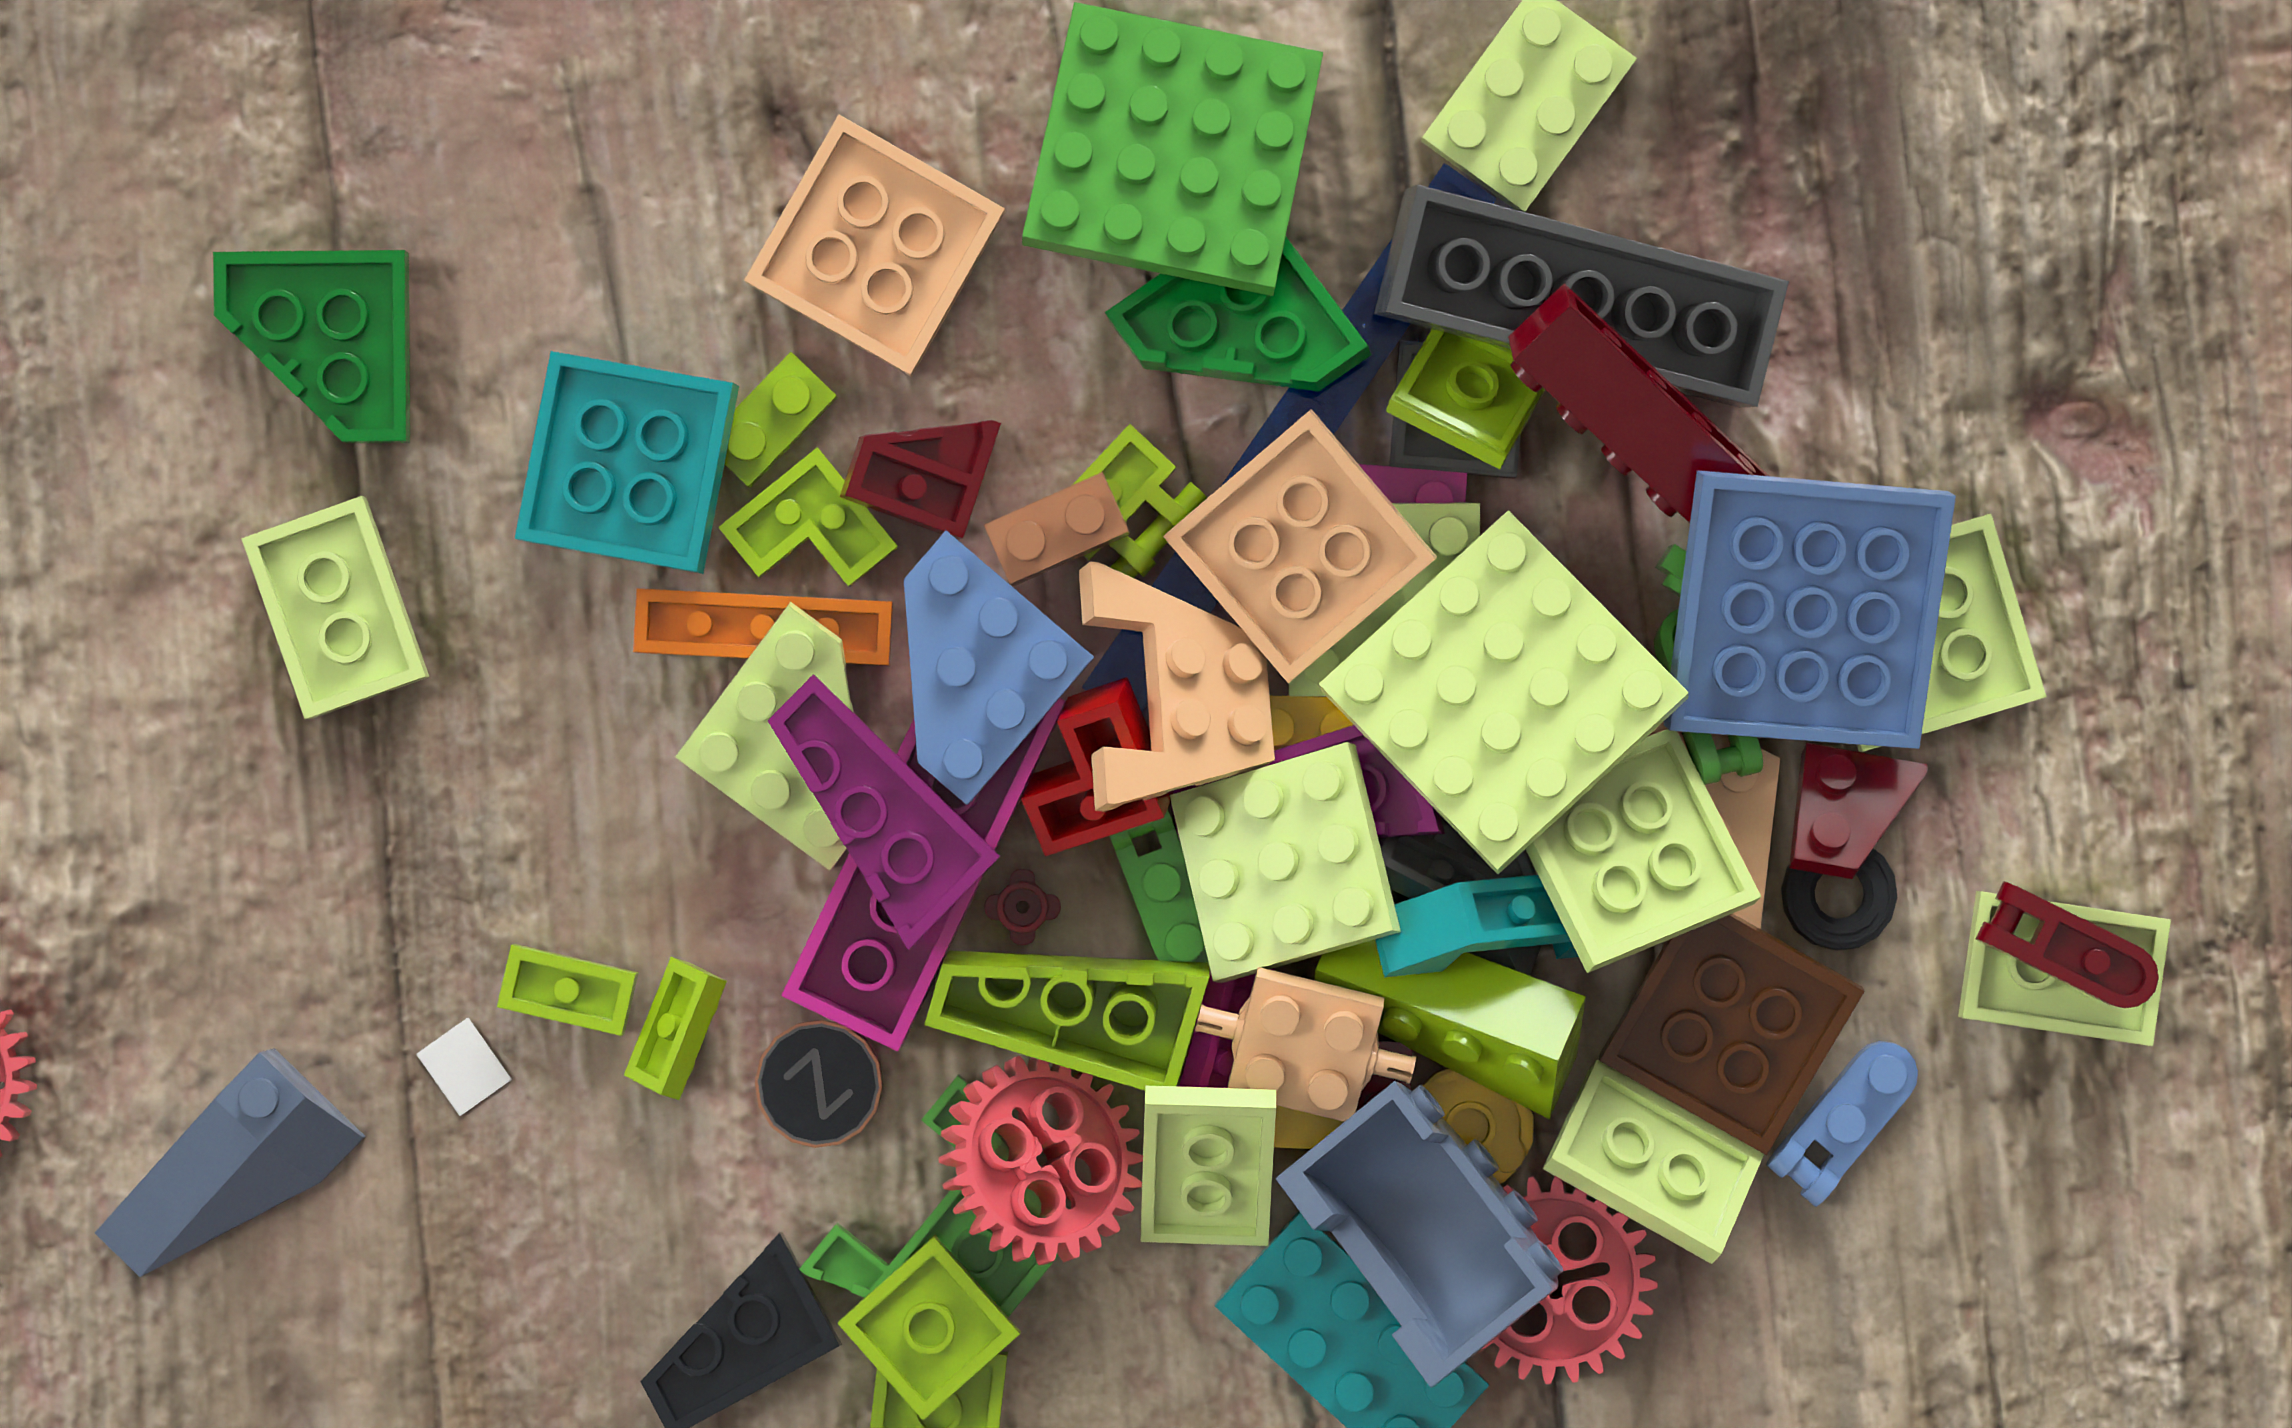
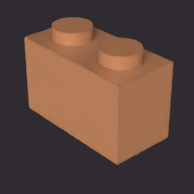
[984,472,1131,586]

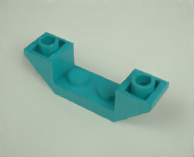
[1375,875,1579,977]

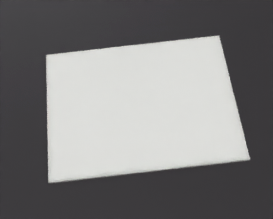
[416,1018,512,1116]

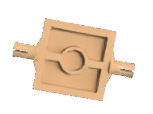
[1195,967,1416,1122]

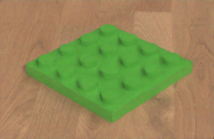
[1022,2,1323,296]

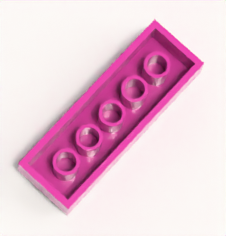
[781,698,1066,1052]

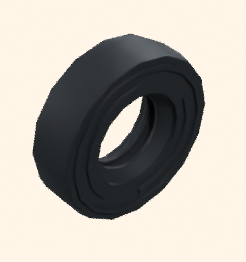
[1781,848,1898,951]

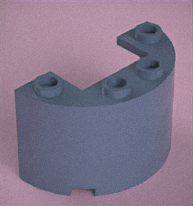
[1275,1081,1563,1388]

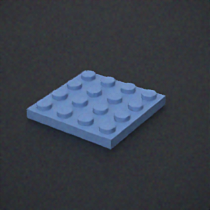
[1664,471,1956,749]

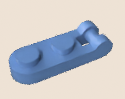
[1766,1041,1918,1207]

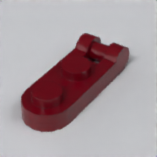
[1975,881,2159,1008]

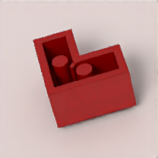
[1021,677,1174,856]

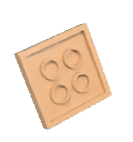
[744,114,1006,377]
[1163,409,1437,683]

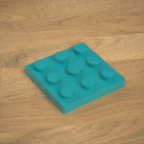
[514,351,739,574]

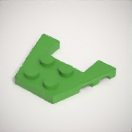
[799,1074,1058,1317]

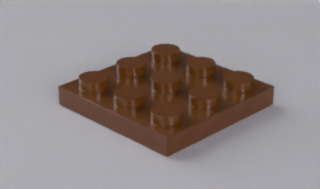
[1599,914,1865,1155]

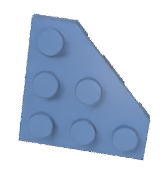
[904,530,1094,805]

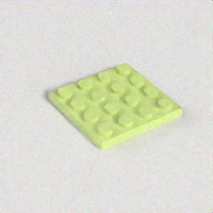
[1319,510,1689,874]

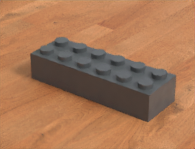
[1374,185,1789,408]

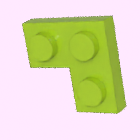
[718,447,899,587]

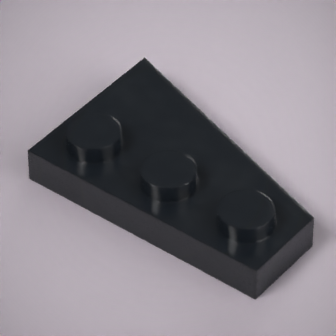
[640,1232,842,1428]

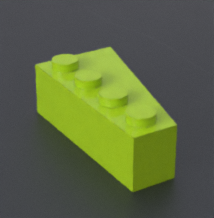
[1315,939,1586,1119]
[924,950,1210,1091]

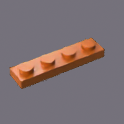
[633,588,893,666]

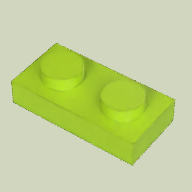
[725,352,838,488]
[497,944,638,1036]
[624,957,727,1100]

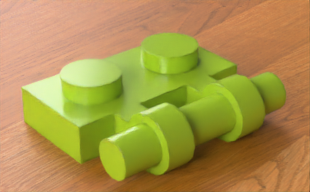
[1071,424,1208,578]

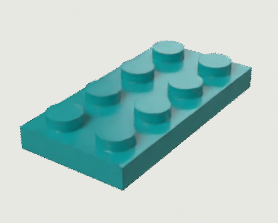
[1214,1211,1489,1428]

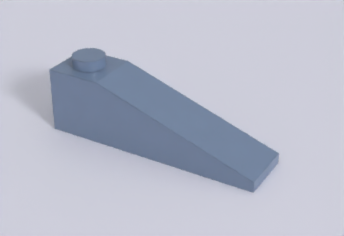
[95,1048,366,1277]

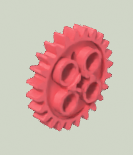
[938,1056,1143,1265]
[1482,1176,1658,1384]

